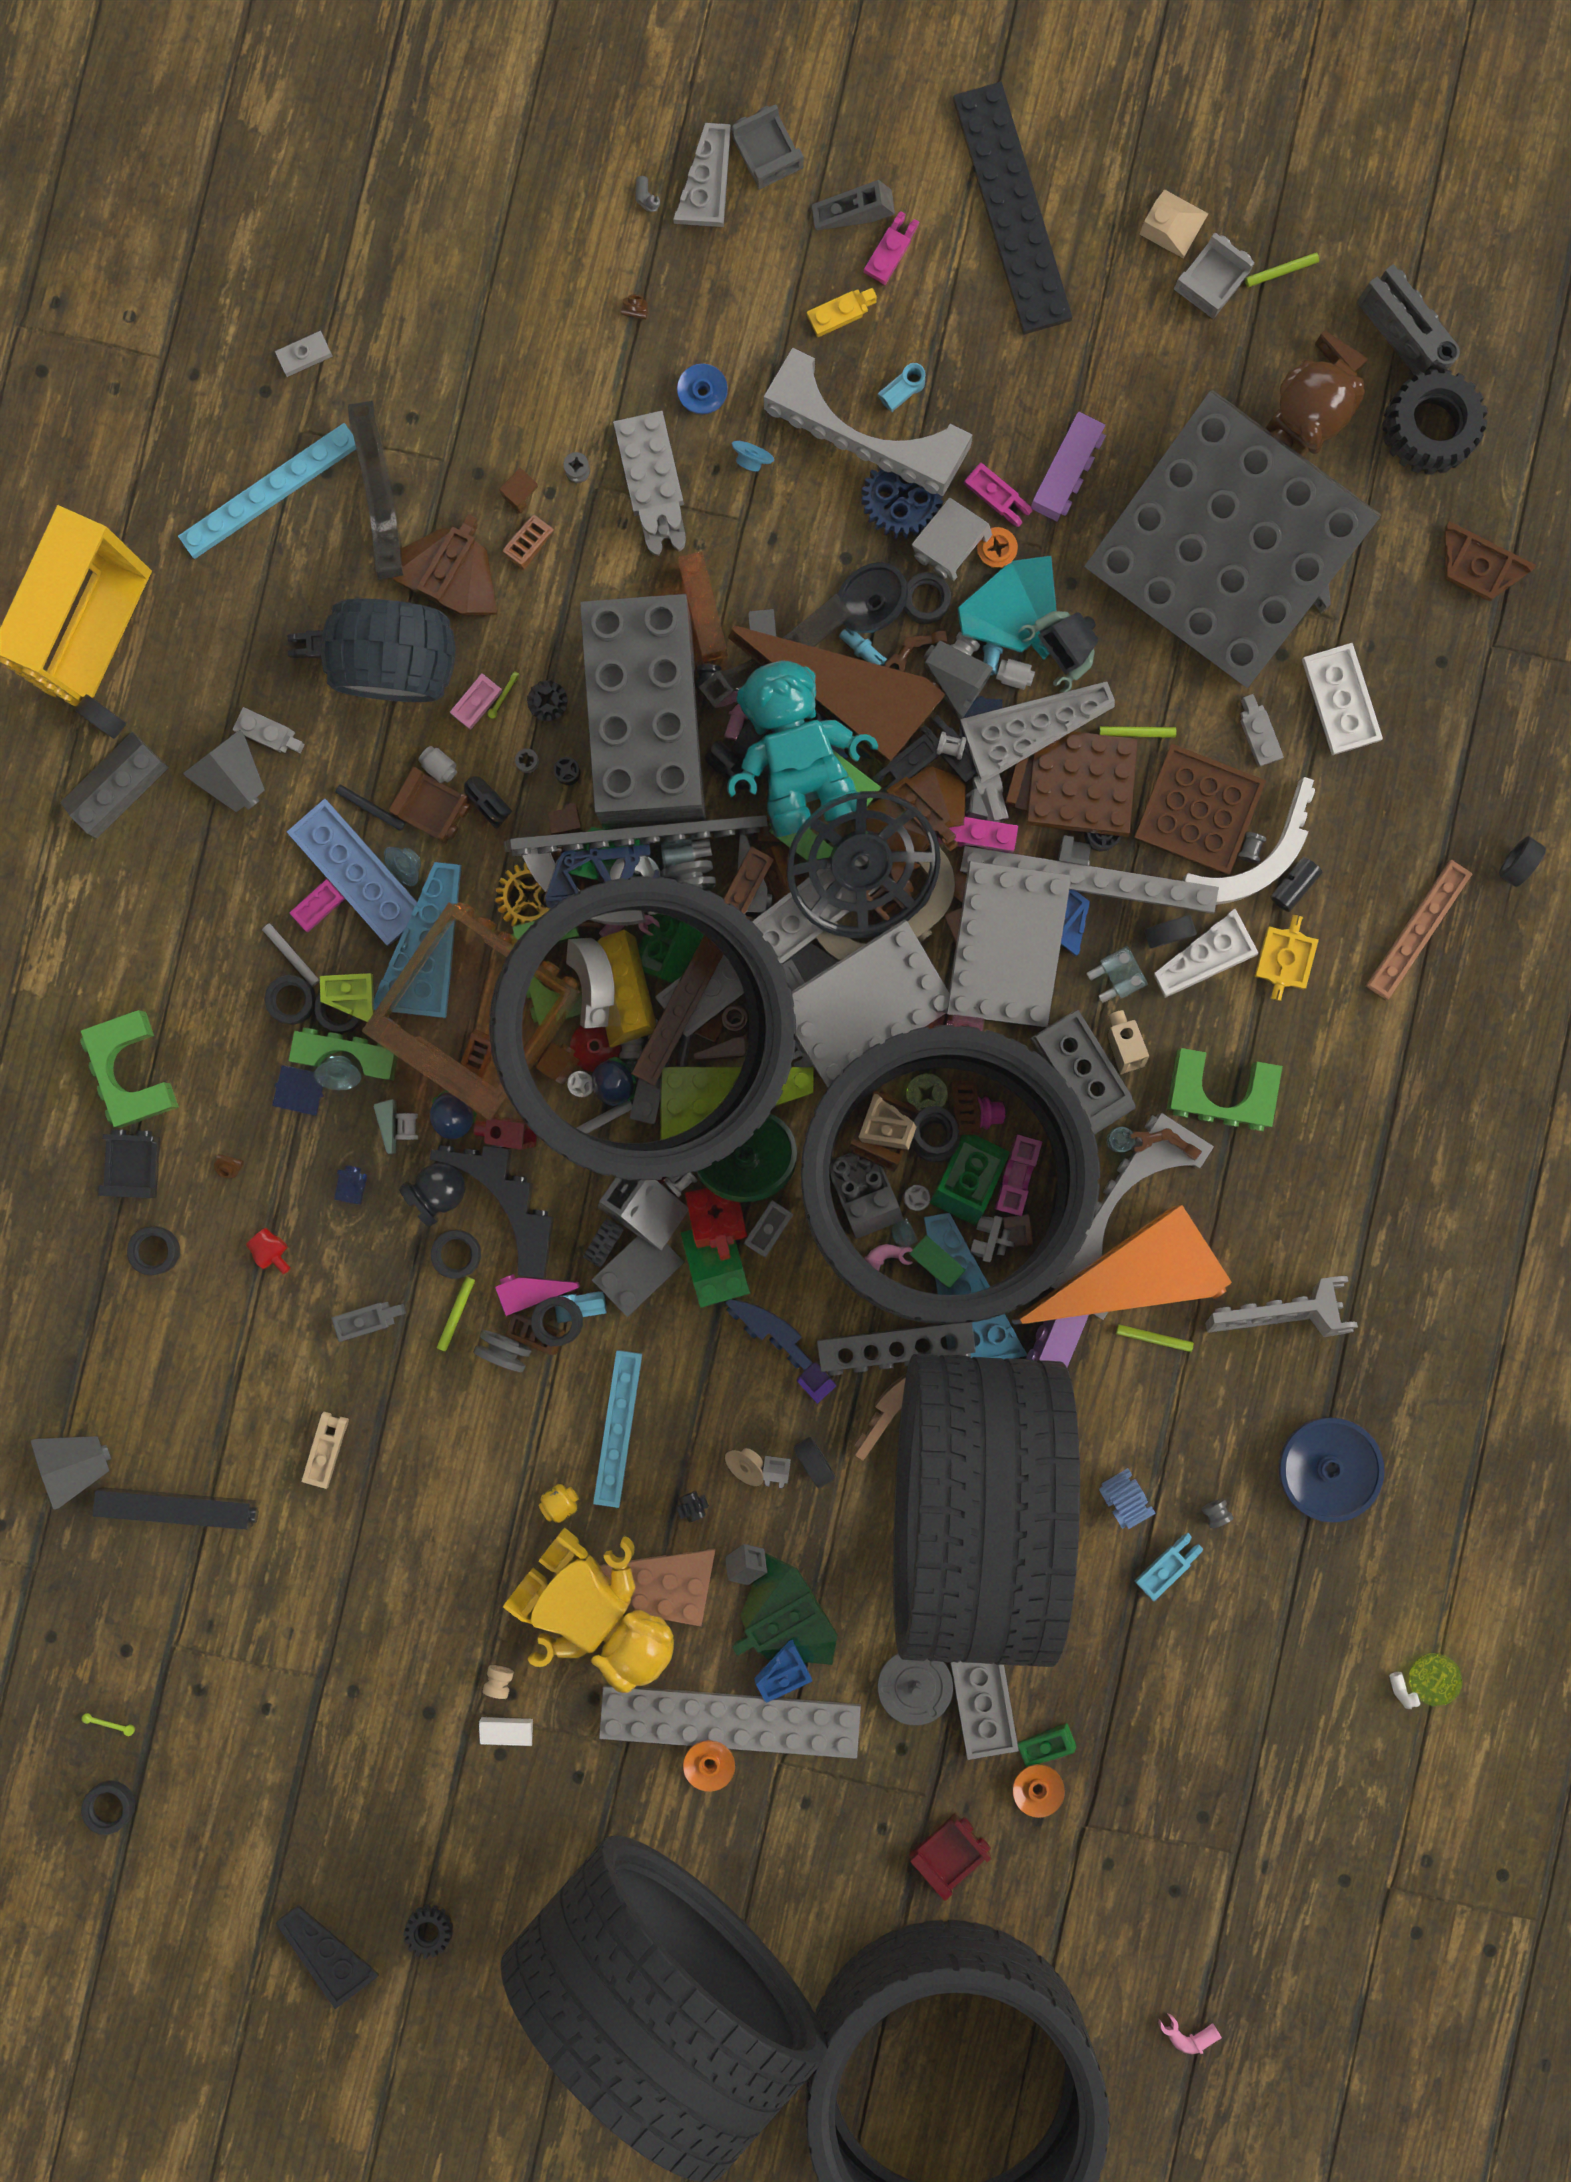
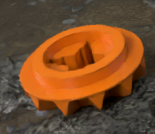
[977,527,1018,568]

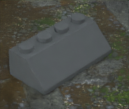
[60,731,169,838]

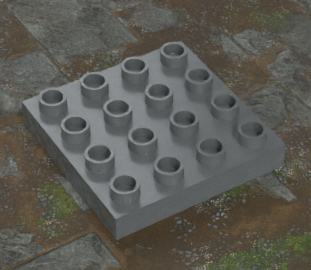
[1084,390,1381,688]

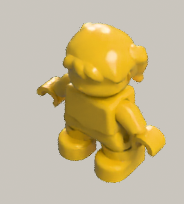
[503,1527,674,1693]

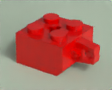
[685,1188,748,1260]

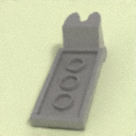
[613,411,686,556]
[1205,1276,1358,1337]

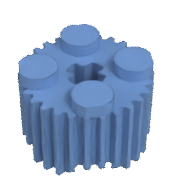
[1099,1468,1156,1529]

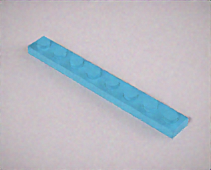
[178,423,360,559]

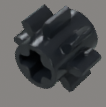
[676,1491,709,1523]

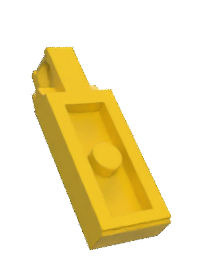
[807,288,877,337]

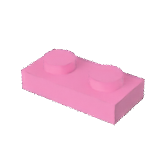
[450,674,502,730]

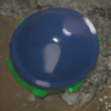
[592,1057,636,1106]
[430,1088,477,1139]

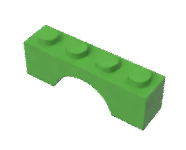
[289,1028,399,1081]

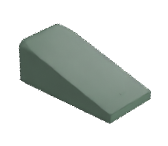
[374,1099,397,1154]

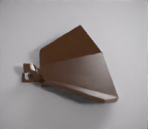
[385,514,497,615]
[866,766,967,851]

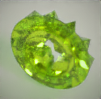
[907,1074,947,1111]

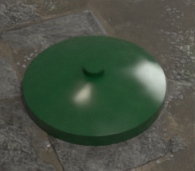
[697,1113,797,1202]

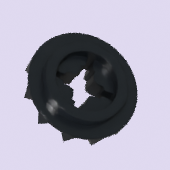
[527,680,568,721]

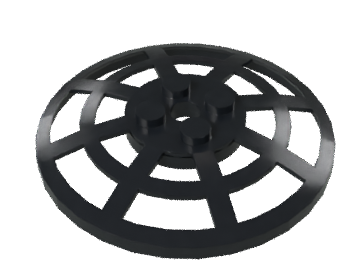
[786,791,941,938]

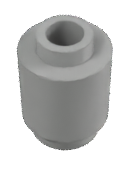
[996,658,1035,690]
[418,746,457,783]

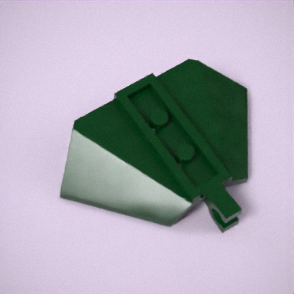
[732,1553,838,1665]

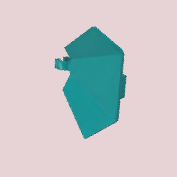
[958,556,1057,659]

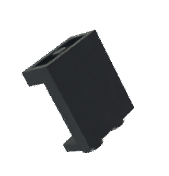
[98,1130,160,1198]

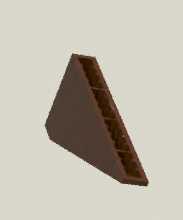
[728,625,946,768]

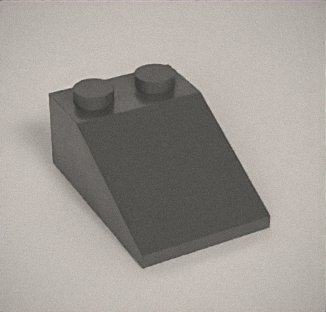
[592,1236,684,1317]

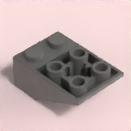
[829,1153,903,1239]
[597,1178,689,1251]

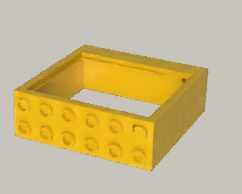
[0,505,152,707]

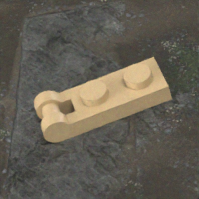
[302,1412,349,1489]

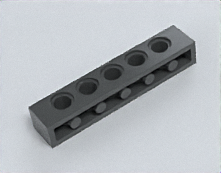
[817,1322,976,1376]

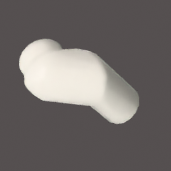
[1389,1672,1420,1709]

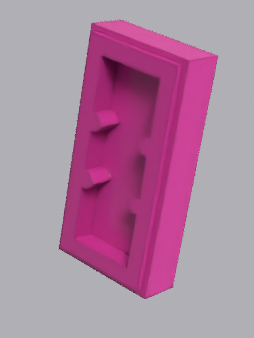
[289,879,345,932]

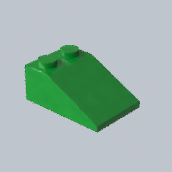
[929,1135,1010,1225]
[681,1229,751,1308]

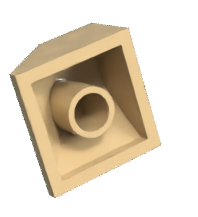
[1140,190,1208,258]

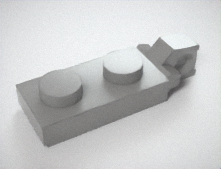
[1240,694,1284,768]
[233,707,305,754]

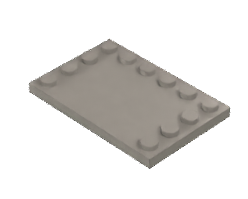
[946,861,1072,1027]
[792,920,949,1087]

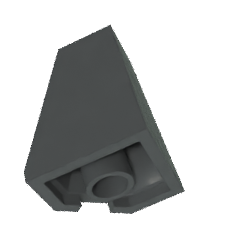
[924,641,993,720]
[183,730,265,812]
[31,1436,111,1510]

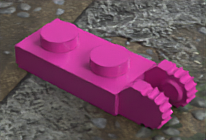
[864,211,919,285]
[964,462,1033,527]

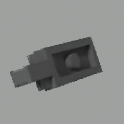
[332,1302,406,1342]

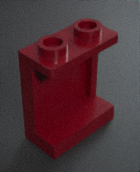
[909,1813,992,1901]

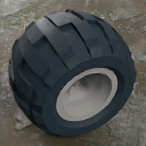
[321,598,455,702]

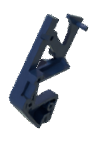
[543,845,660,910]

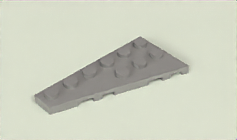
[960,682,1115,784]

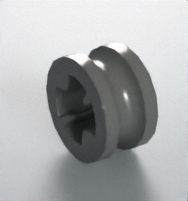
[515,749,539,773]

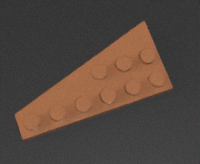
[553,1548,716,1626]

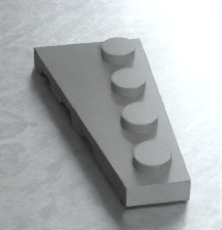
[673,123,731,227]

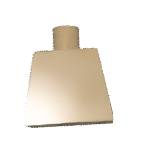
[1108,1010,1149,1074]

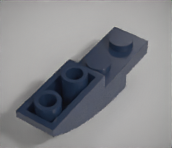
[726,1299,812,1370]

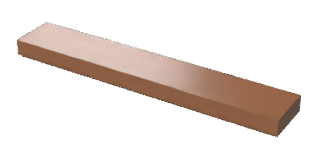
[1366,860,1472,1000]

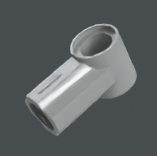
[972,774,1009,822]

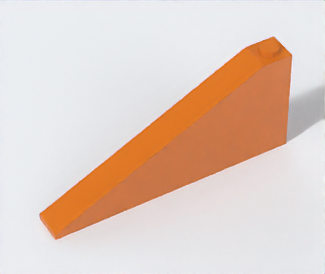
[1012,1205,1232,1324]

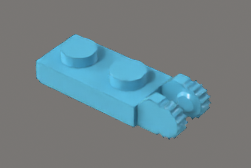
[1135,1533,1203,1601]

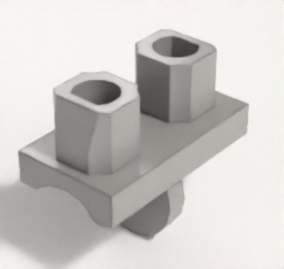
[971,1216,1015,1262]

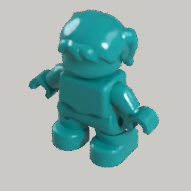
[727,660,878,837]

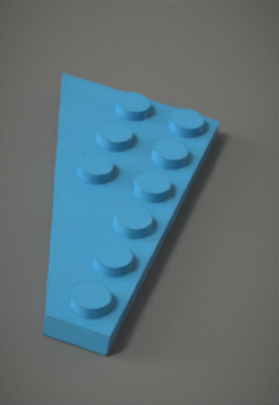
[374,862,462,1018]

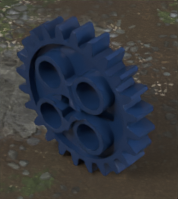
[861,465,943,539]

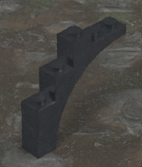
[430,1145,554,1278]

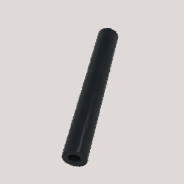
[335,784,406,831]

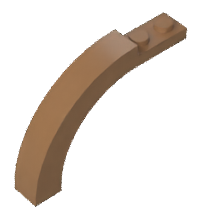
[854,1373,907,1461]

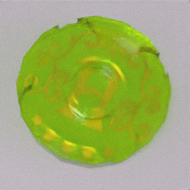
[1409,1653,1462,1706]

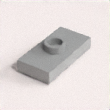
[275,331,332,377]

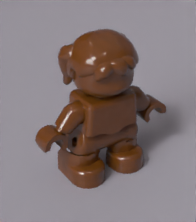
[1265,359,1365,457]

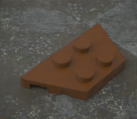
[1445,521,1536,602]

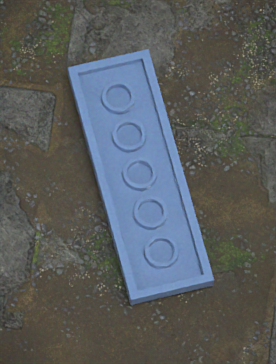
[287,799,417,946]

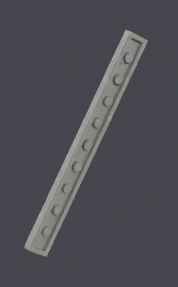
[960,846,1219,914]

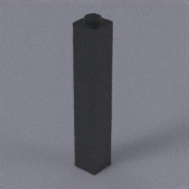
[93,1487,259,1530]

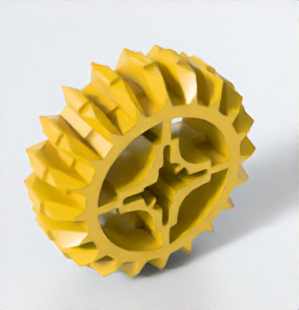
[495,862,549,927]

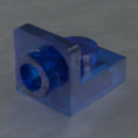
[334,1165,367,1204]

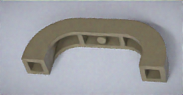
[815,848,955,961]

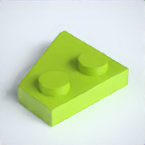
[320,973,375,1024]

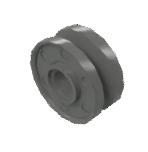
[660,860,717,890]
[473,1330,532,1372]

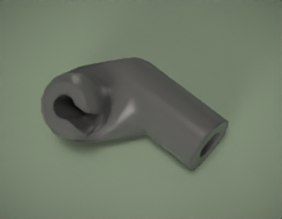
[635,176,660,212]

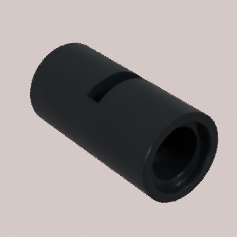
[1270,857,1323,912]

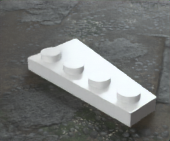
[1154,909,1258,998]

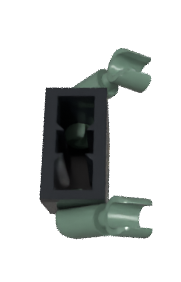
[1018,611,1098,692]

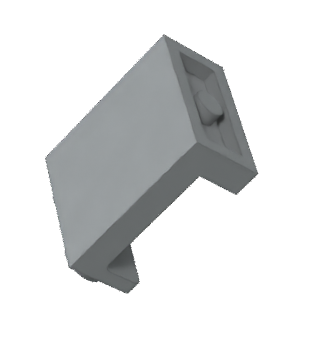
[1174,233,1254,319]
[912,498,992,581]

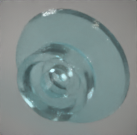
[384,847,421,886]
[314,1056,361,1090]

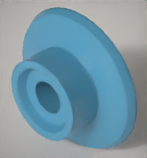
[732,441,774,471]

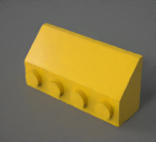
[597,930,656,1047]

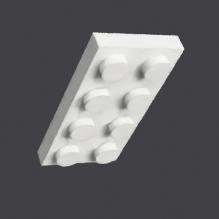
[1302,643,1383,755]

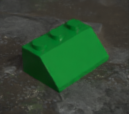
[638,913,703,984]

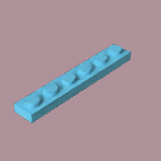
[593,1350,642,1508]

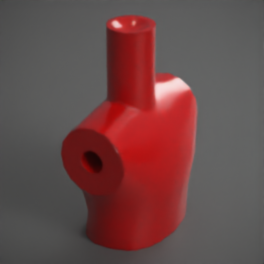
[246,1228,291,1275]

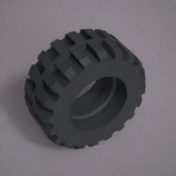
[1382,369,1488,475]

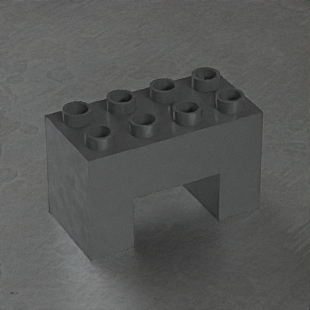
[580,594,706,830]

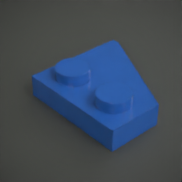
[1061,890,1090,957]
[754,1640,813,1703]

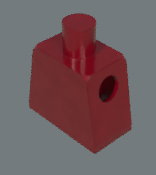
[474,1117,537,1150]

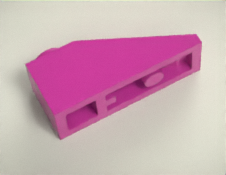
[495,1274,581,1316]

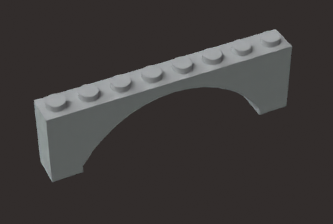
[764,348,973,496]
[1050,1113,1214,1320]

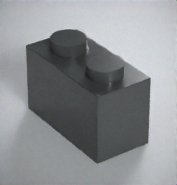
[744,1200,793,1257]

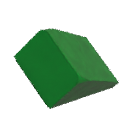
[909,1235,966,1289]
[1017,1723,1076,1767]

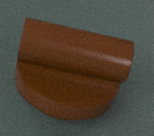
[621,294,648,320]
[214,1154,244,1178]

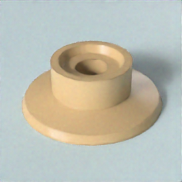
[725,1449,764,1486]

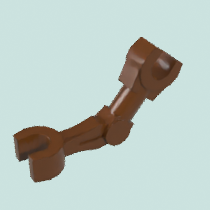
[885,630,947,672]
[1130,1128,1202,1161]

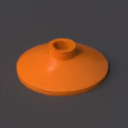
[683,1740,735,1792]
[1013,1764,1065,1818]

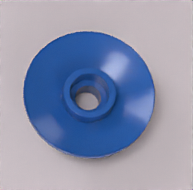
[677,364,728,414]

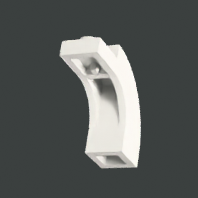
[566,938,615,1028]

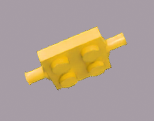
[1254,915,1318,1001]

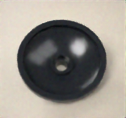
[836,562,908,633]

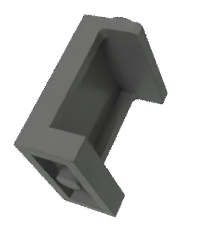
[731,104,804,190]

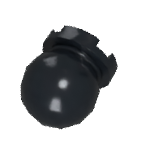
[399,1163,466,1228]

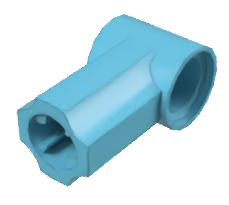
[878,363,925,412]
[555,1292,607,1323]

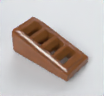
[502,514,554,570]

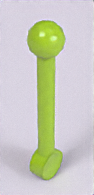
[488,671,520,718]
[82,1713,135,1736]

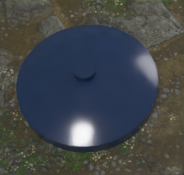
[1279,1417,1384,1522]

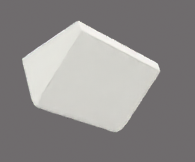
[479,1717,533,1746]

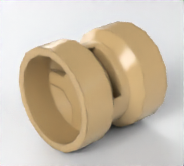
[483,1665,514,1699]

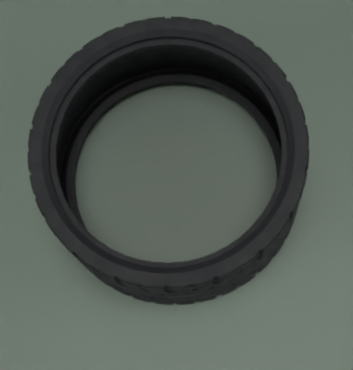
[489,876,796,1181]
[801,1025,1100,1324]
[893,1354,1080,1667]
[501,1835,827,2182]
[806,1920,1110,2182]

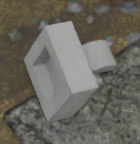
[763,1456,791,1488]

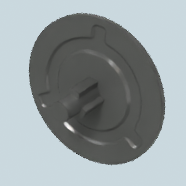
[878,1654,953,1725]

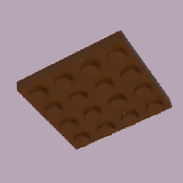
[1027,732,1138,837]
[1133,743,1266,876]

